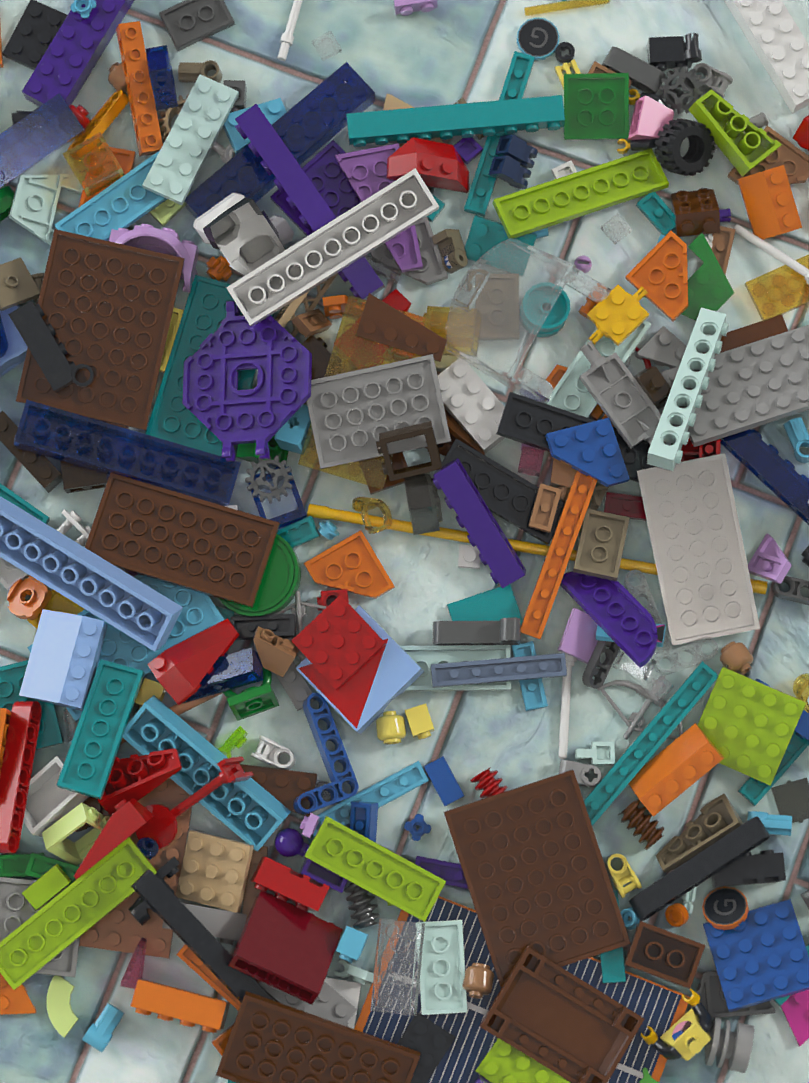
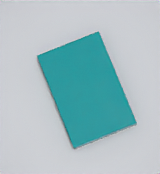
[447,584,523,627]

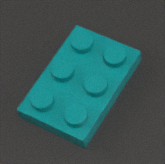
[465,215,537,277]

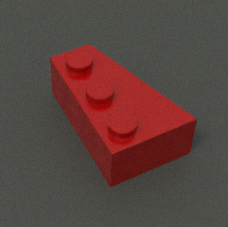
[250,856,330,912]

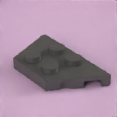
[689,971,775,1018]

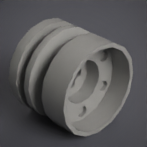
[704,1017,754,1073]

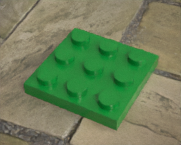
[564,73,629,140]

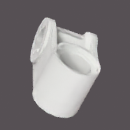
[251,735,296,770]

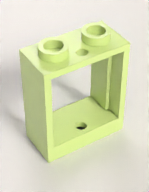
[42,803,110,866]

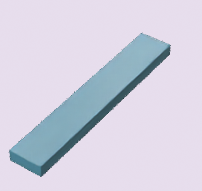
[300,761,429,844]

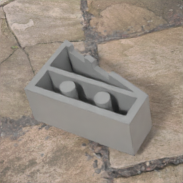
[162,903,247,945]

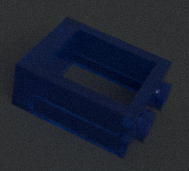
[146,45,178,110]
[248,466,307,530]

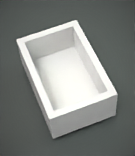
[23,756,89,837]

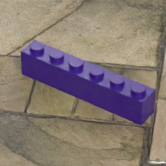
[433,458,526,588]

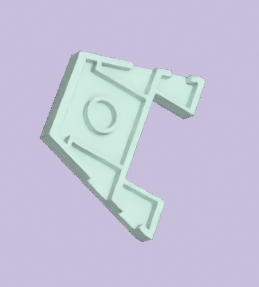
[9,174,86,246]

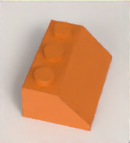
[737,165,802,240]

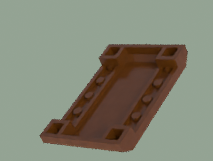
[479,946,644,1083]

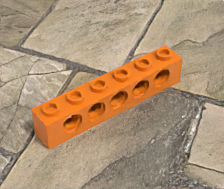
[116,21,163,157]

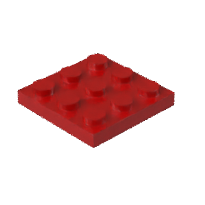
[291,595,386,690]

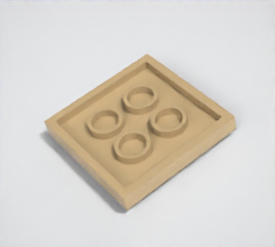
[176,830,254,913]

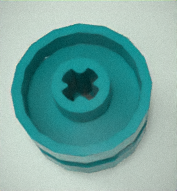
[519,283,570,337]

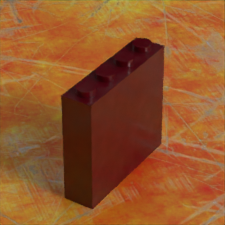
[229,891,343,1005]

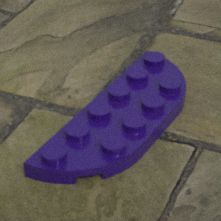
[560,571,658,668]

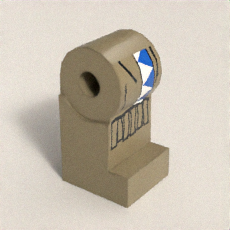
[431,229,468,273]

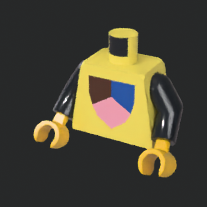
[640,989,713,1061]

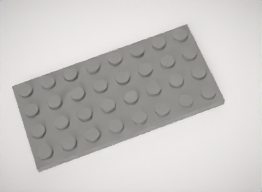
[661,325,809,447]
[637,453,760,646]

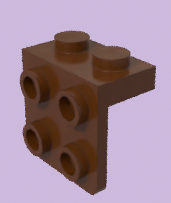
[671,188,720,237]

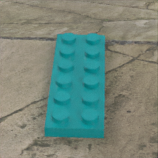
[57,659,144,799]

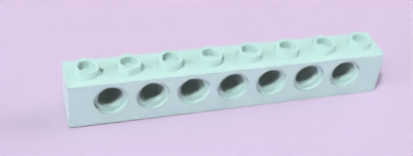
[647,308,729,471]

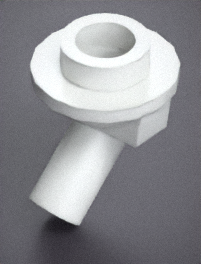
[211,141,240,165]

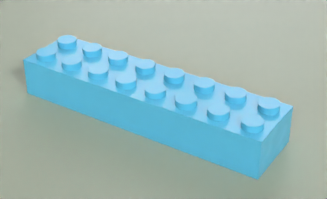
[122,696,291,852]

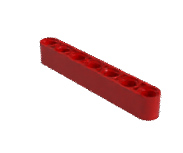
[0,701,42,853]

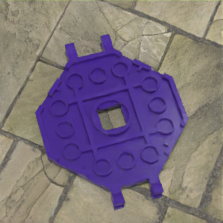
[182,301,312,462]

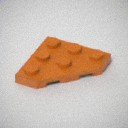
[625,231,688,322]
[304,530,395,599]

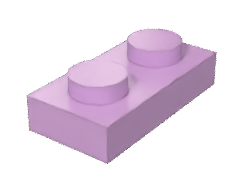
[394,0,437,16]
[300,813,320,839]

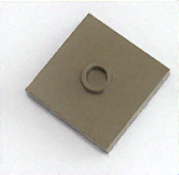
[0,257,40,311]

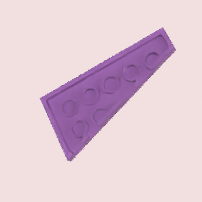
[335,143,423,273]

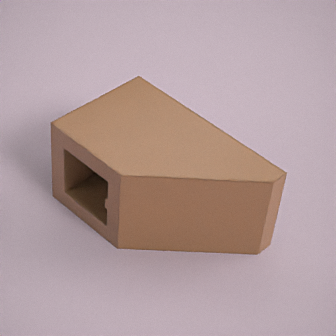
[253,626,297,677]

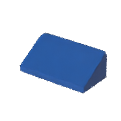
[349,801,378,843]

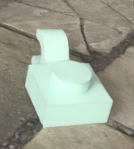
[575,742,615,765]
[334,960,378,985]

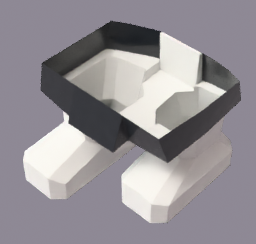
[193,192,294,276]

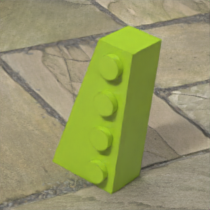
[688,89,782,177]

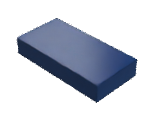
[424,756,464,806]

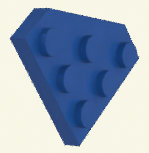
[545,418,630,487]

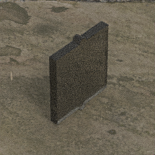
[771,778,809,823]

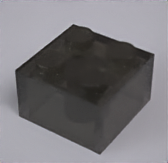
[404,472,443,535]

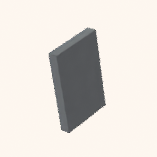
[159,0,235,51]

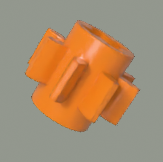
[206,255,232,281]

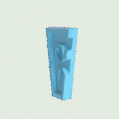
[223,98,288,155]

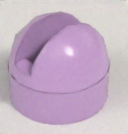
[574,255,592,274]

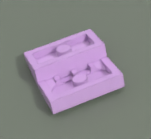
[558,608,598,664]

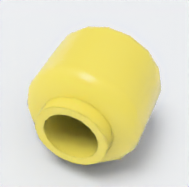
[376,711,406,744]

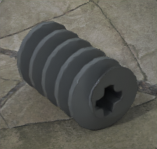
[344,883,381,928]

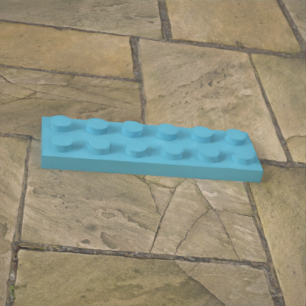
[54,150,167,241]

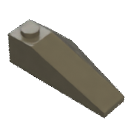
[656,794,744,873]

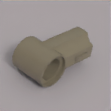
[178,60,222,83]

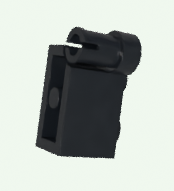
[647,33,702,71]

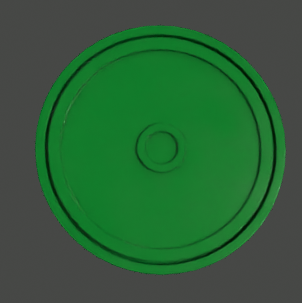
[219,534,301,617]

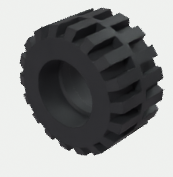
[655,118,715,176]

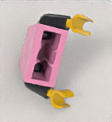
[617,88,674,154]

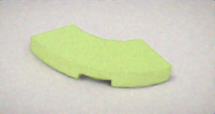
[46,975,79,1038]

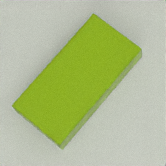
[22,864,71,910]

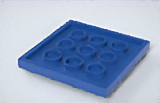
[703,899,809,1012]

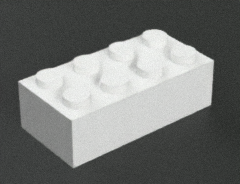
[438,356,505,454]

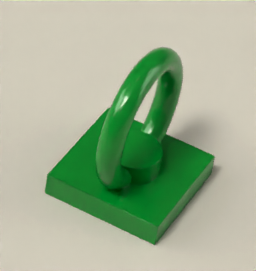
[219,653,279,721]

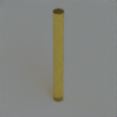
[524,0,609,16]

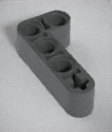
[433,618,521,645]

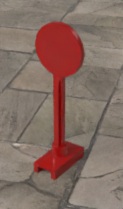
[135,756,253,849]

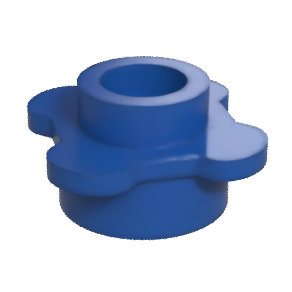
[404,814,431,841]

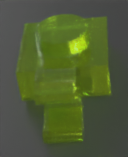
[218,726,248,758]

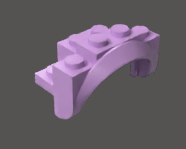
[109,224,199,293]

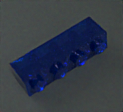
[183,647,263,703]

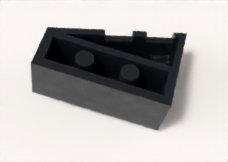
[712,850,786,888]

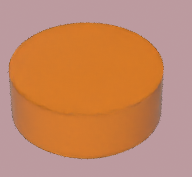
[665,903,689,927]

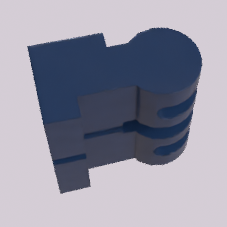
[488,134,538,189]

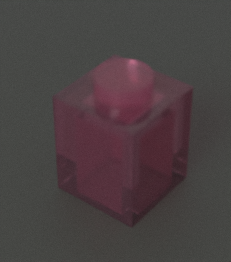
[518,446,544,477]

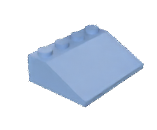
[19,609,108,711]

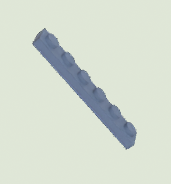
[431,653,567,688]

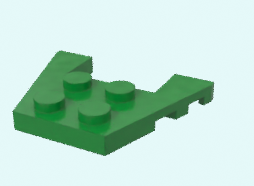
[644,233,734,321]

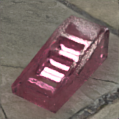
[120,938,147,989]

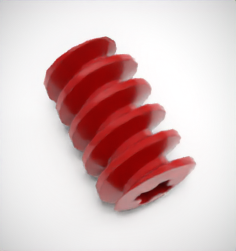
[470,768,507,798]

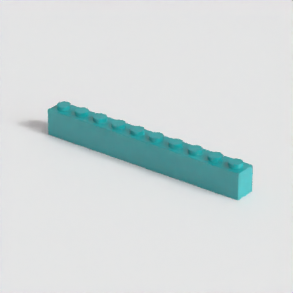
[347,95,565,147]

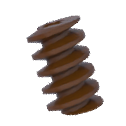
[617,799,664,850]

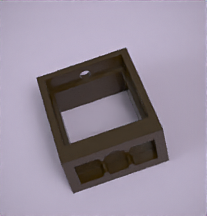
[376,421,442,481]

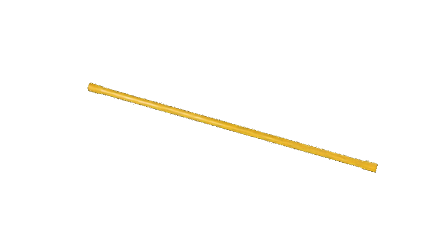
[307,504,768,595]

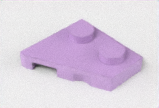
[748,534,792,584]

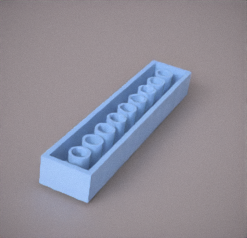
[0,496,183,652]

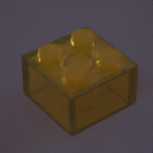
[63,132,124,197]

